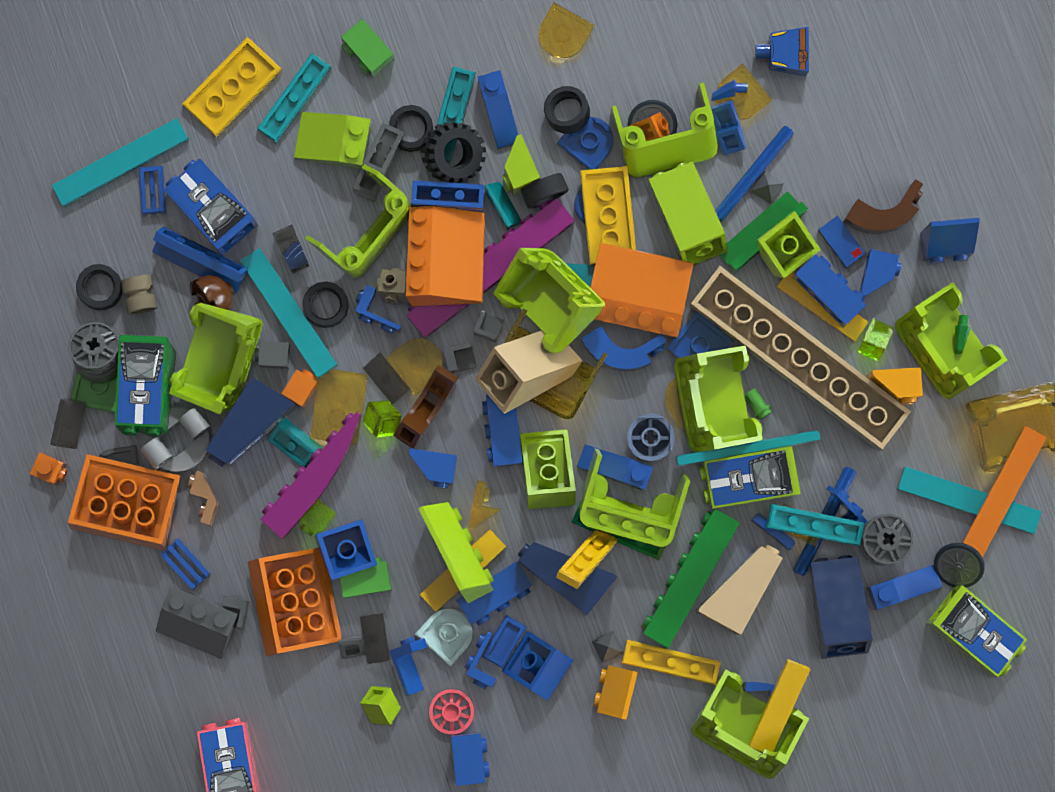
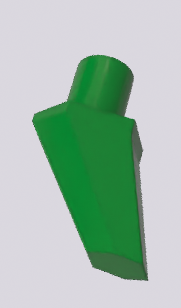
[955,315,971,354]

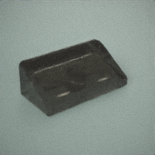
[363,352,411,405]
[50,397,87,449]
[360,613,391,664]

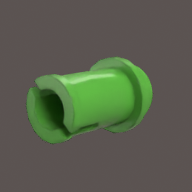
[744,388,772,420]

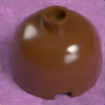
[190,275,234,311]

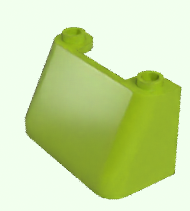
[493,248,605,353]
[895,282,1007,399]
[169,303,263,415]
[674,345,763,452]
[691,669,809,779]

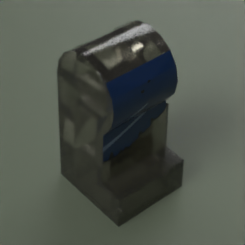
[273,224,310,274]

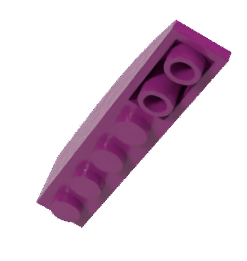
[260,412,362,539]

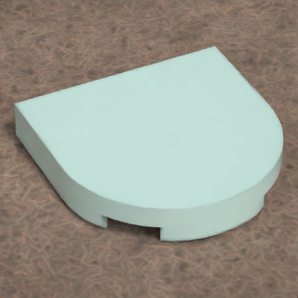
[415,608,473,666]

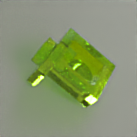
[857,318,894,361]
[299,498,337,536]

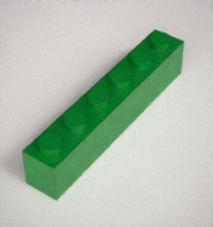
[641,508,740,648]

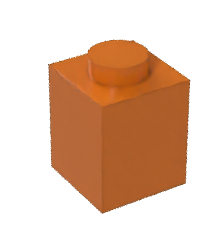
[281,369,318,408]

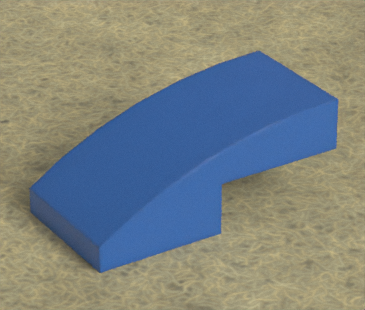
[711,100,746,155]
[743,682,775,698]

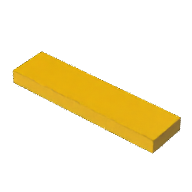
[776,270,868,342]
[556,529,617,589]
[420,530,506,612]
[622,640,721,685]
[749,659,810,752]

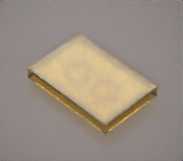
[310,369,368,446]

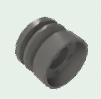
[69,322,119,383]
[859,514,914,566]

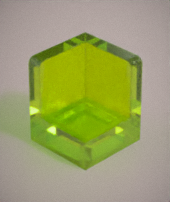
[363,400,402,438]

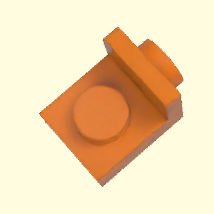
[630,112,670,141]
[29,452,68,486]

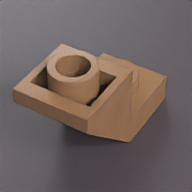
[187,471,219,526]

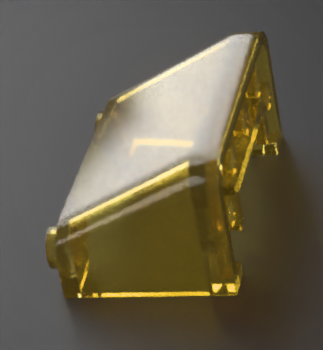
[966,382,1055,472]

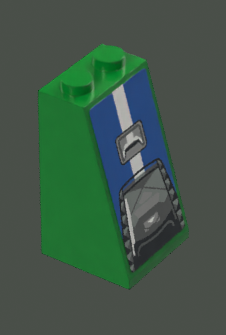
[115,335,176,437]

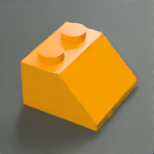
[866,368,923,406]
[593,665,638,720]

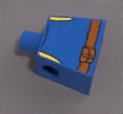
[755,27,809,76]

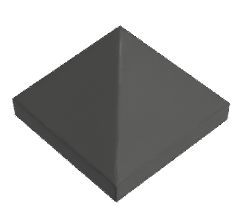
[751,171,784,204]
[592,631,624,663]
[338,635,366,659]

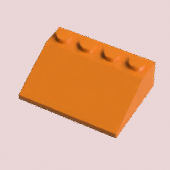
[406,206,485,306]
[590,242,694,337]
[68,454,180,550]
[248,548,342,656]

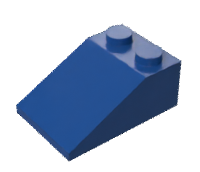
[920,218,980,264]

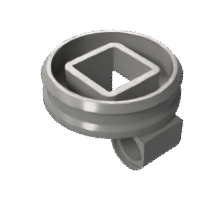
[140,407,211,473]

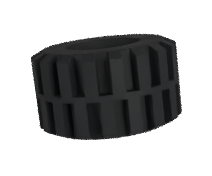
[421,122,486,183]

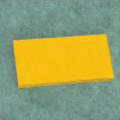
[182,37,282,138]
[580,166,636,266]

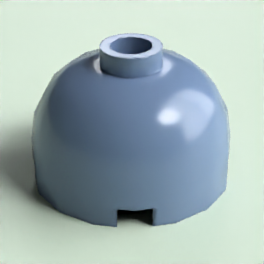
[626,413,675,462]

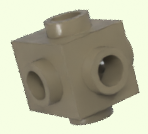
[376,268,410,304]

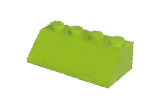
[418,502,494,603]

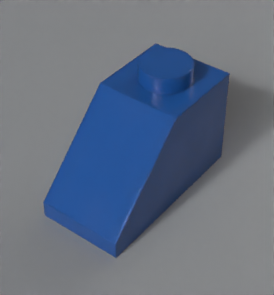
[859,249,901,298]
[409,448,457,489]

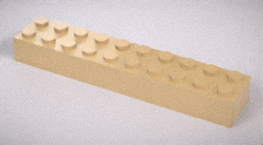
[689,266,911,451]

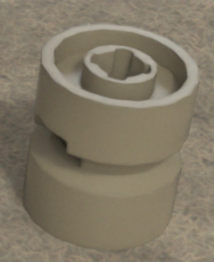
[120,275,158,315]

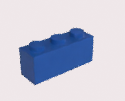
[411,180,484,212]
[793,254,866,328]
[482,394,522,468]
[456,561,532,626]

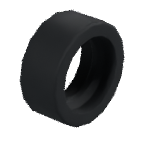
[544,86,590,134]
[389,105,434,152]
[521,173,569,209]
[76,264,123,311]
[303,281,349,328]

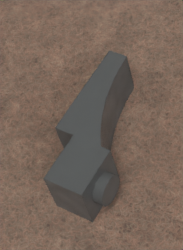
[352,123,405,202]

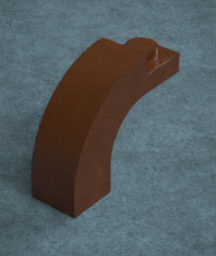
[843,179,923,234]
[393,365,459,449]

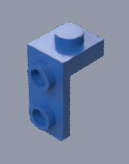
[355,285,402,334]
[826,485,867,525]
[464,631,496,689]
[389,637,428,696]

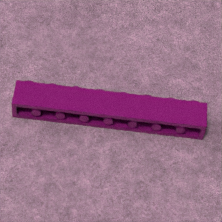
[407,198,575,340]

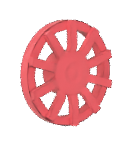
[429,689,474,735]

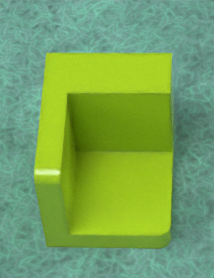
[360,686,401,725]

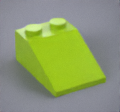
[294,112,372,170]
[520,429,576,509]

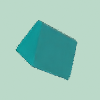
[484,182,522,230]
[267,418,322,468]

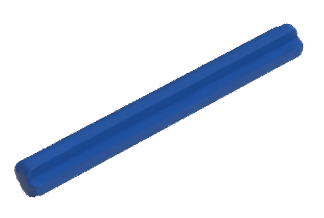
[715,125,794,222]
[793,467,856,576]

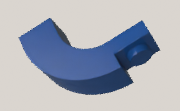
[580,326,667,371]

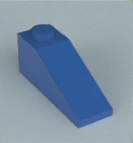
[477,70,518,149]
[577,444,653,491]
[866,565,942,610]

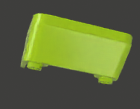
[610,82,718,179]
[304,164,411,278]
[579,449,690,547]

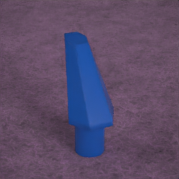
[711,79,747,101]

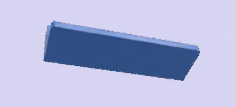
[152,226,248,293]

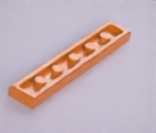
[962,426,1047,557]

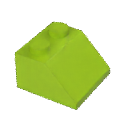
[502,134,540,196]
[757,211,821,278]

